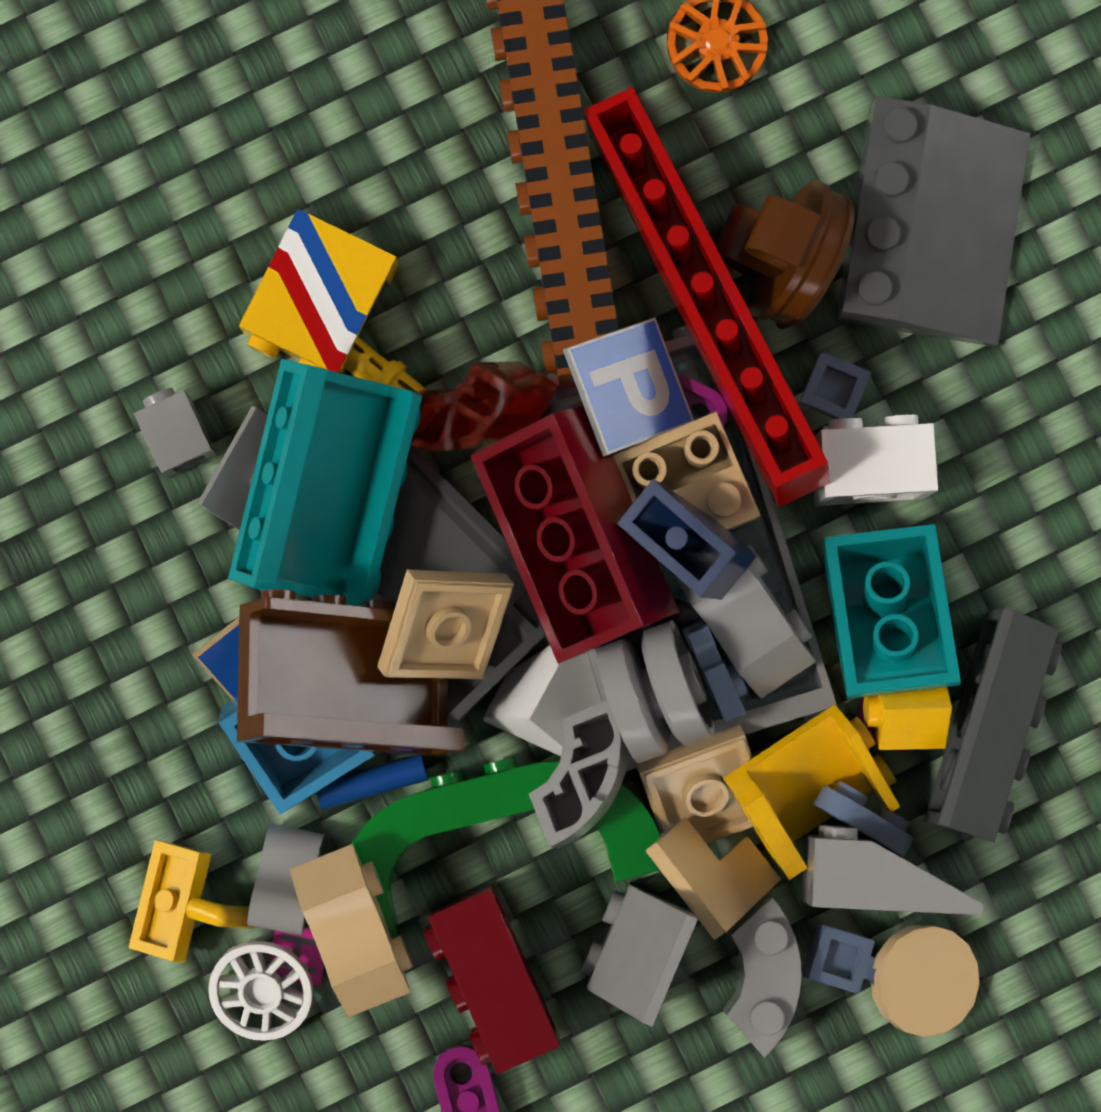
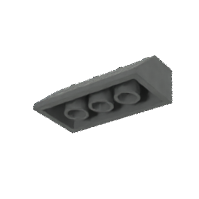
[923,607,1062,843]

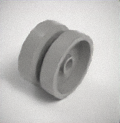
[596,621,715,763]

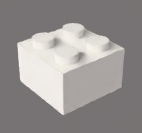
[814,415,938,506]

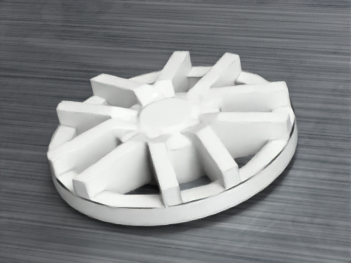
[209,939,313,1041]

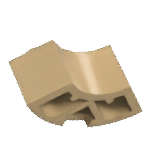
[289,844,413,1017]

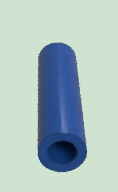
[316,755,428,810]

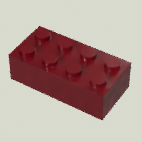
[470,405,679,664]

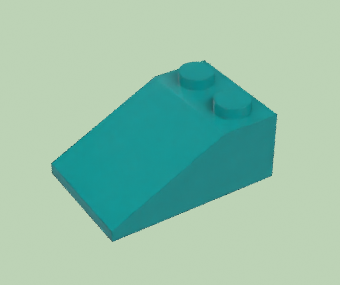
[823,524,961,699]

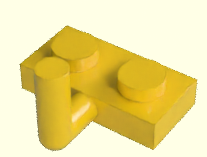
[128,840,255,962]

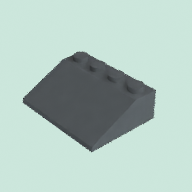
[836,96,1030,347]

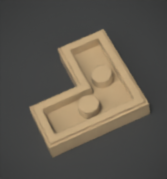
[645,817,781,940]

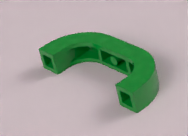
[350,757,661,938]

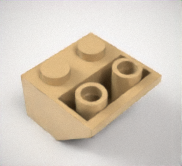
[613,412,761,561]

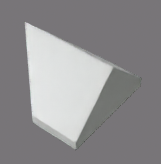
[483,645,602,756]

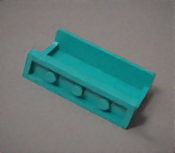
[228,359,422,607]

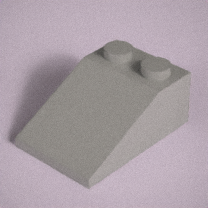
[802,825,984,915]
[580,883,698,1027]

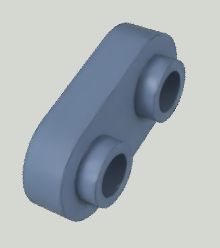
[813,781,915,857]

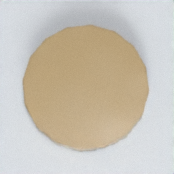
[871,924,980,1037]

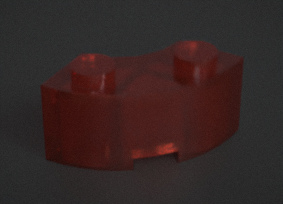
[411,361,558,451]

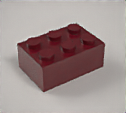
[423,883,560,1075]

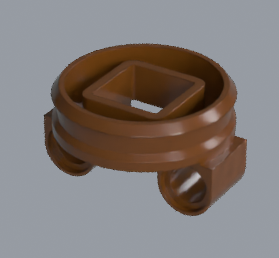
[715,180,855,329]

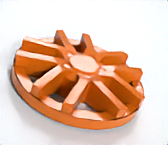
[667,0,768,93]

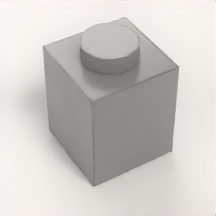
[133,388,217,478]

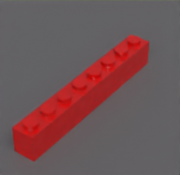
[583,87,830,507]

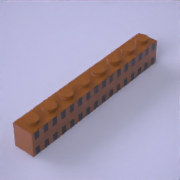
[486,0,619,390]

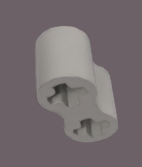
[247,823,325,936]

